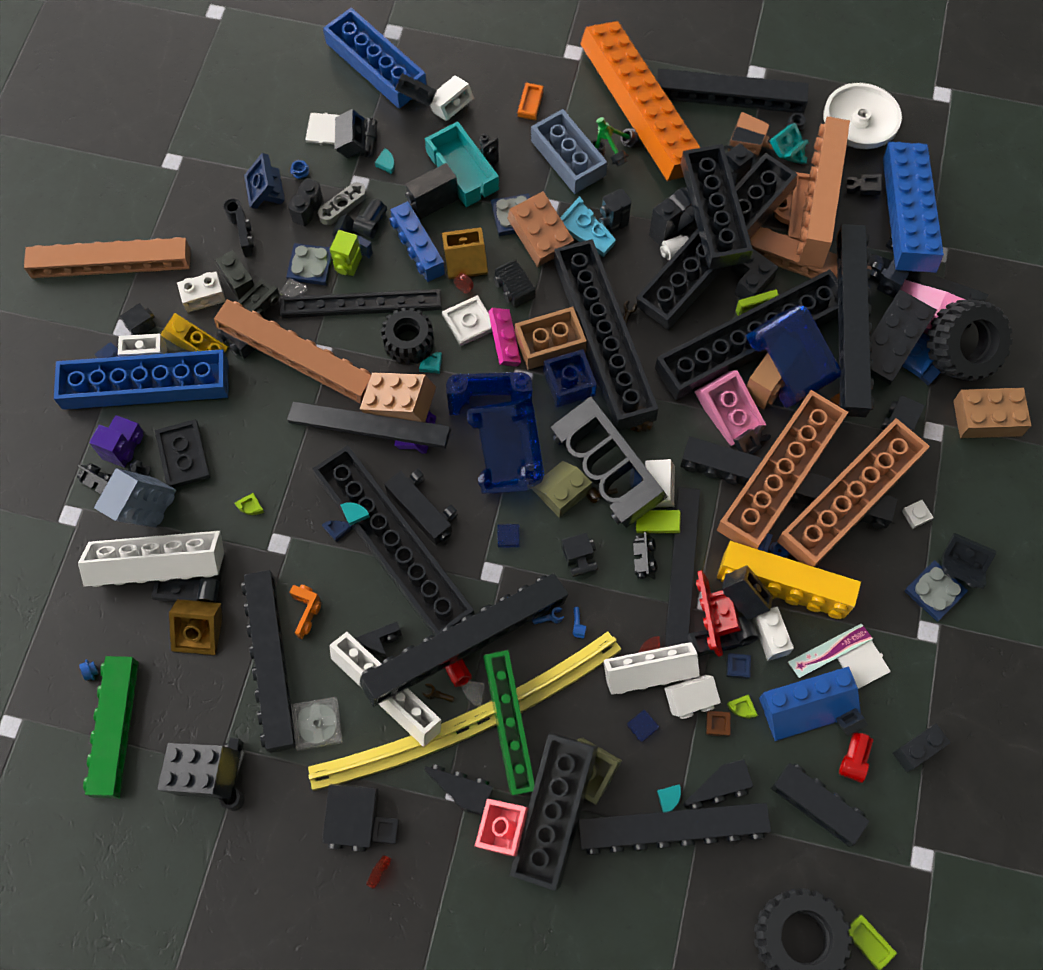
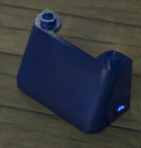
[745,305,841,408]
[446,372,532,415]
[467,399,544,494]

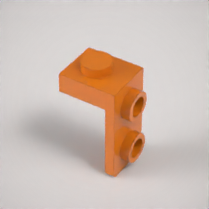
[289,585,321,639]

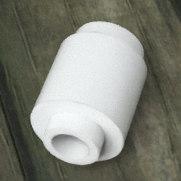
[660,235,689,260]

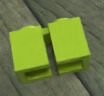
[330,230,362,276]

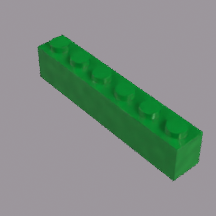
[483,650,535,795]
[83,656,139,799]

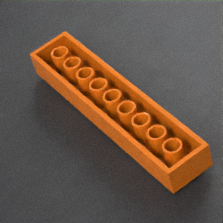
[581,21,701,181]

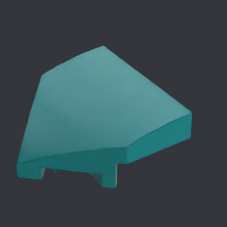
[769,123,809,164]

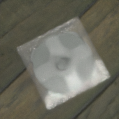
[291,697,343,751]

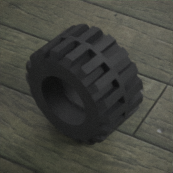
[381,308,434,365]

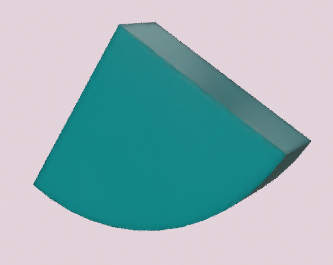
[375,148,394,174]
[419,352,442,374]
[340,503,370,526]
[657,784,681,812]

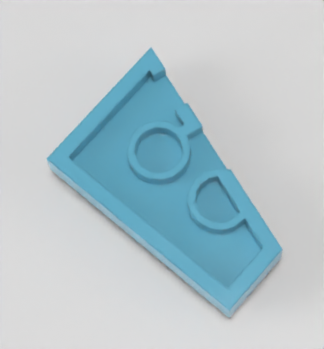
[561,196,616,257]

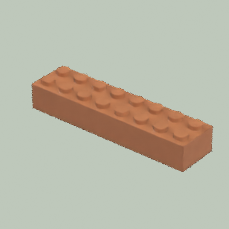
[796,116,850,268]
[717,390,848,549]
[777,418,930,567]

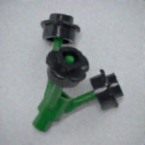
[591,117,638,167]

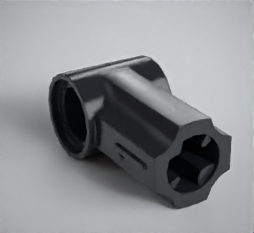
[353,199,387,239]

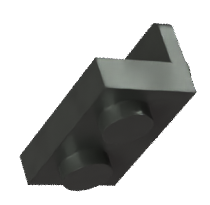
[237,279,280,317]

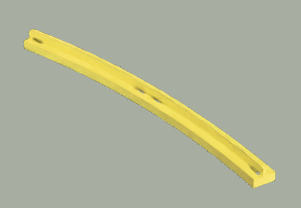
[308,632,621,791]

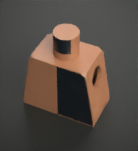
[728,112,773,156]

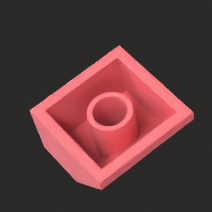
[475,799,528,856]

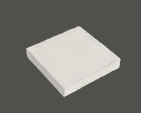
[442,295,493,347]

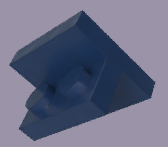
[244,153,285,209]

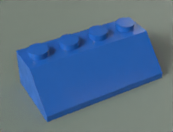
[759,666,861,741]

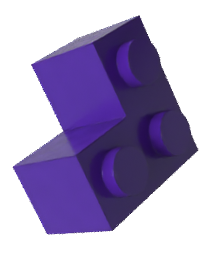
[89,415,144,468]

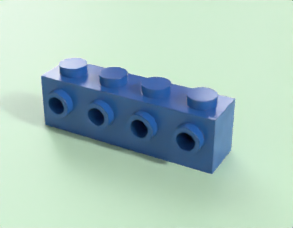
[389,202,445,282]

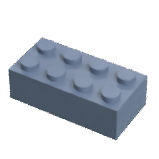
[531,109,607,194]
[94,468,176,528]

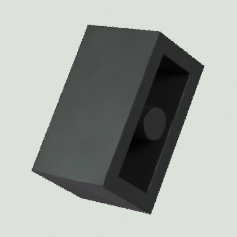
[215,250,254,300]

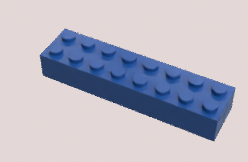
[883,142,944,273]
[54,349,229,410]

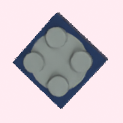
[491,193,530,236]
[286,243,332,285]
[904,560,968,622]

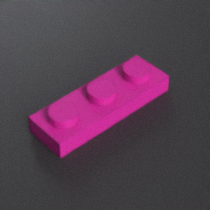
[488,308,521,366]

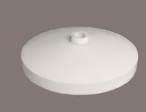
[824,83,902,149]

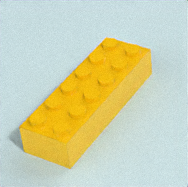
[717,541,861,619]

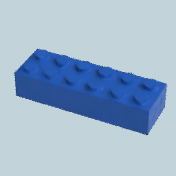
[323,8,427,109]

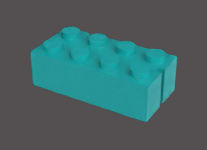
[425,121,499,207]

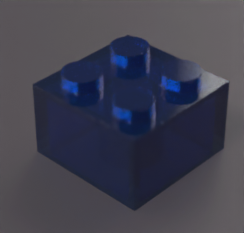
[543,349,597,407]

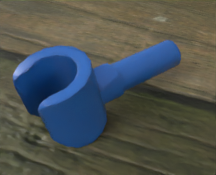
[533,607,564,624]
[573,607,586,638]

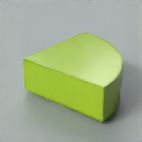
[235,493,264,515]
[727,695,758,719]

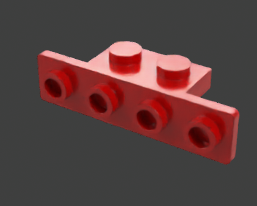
[696,570,741,657]

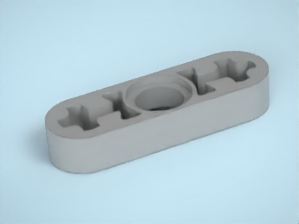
[318,182,367,225]

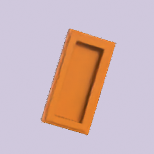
[517,83,544,120]

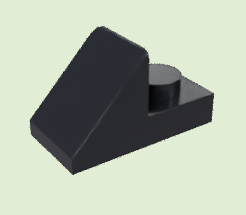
[355,622,402,659]

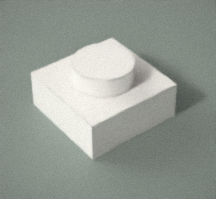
[902,500,933,529]

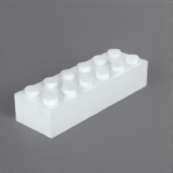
[78,531,224,587]

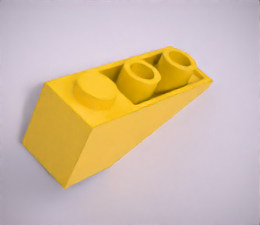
[161,313,228,352]

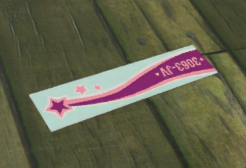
[788,623,873,678]

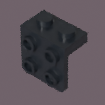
[942,533,996,589]

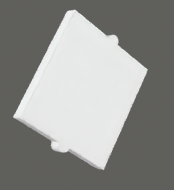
[306,113,339,145]
[837,640,891,689]

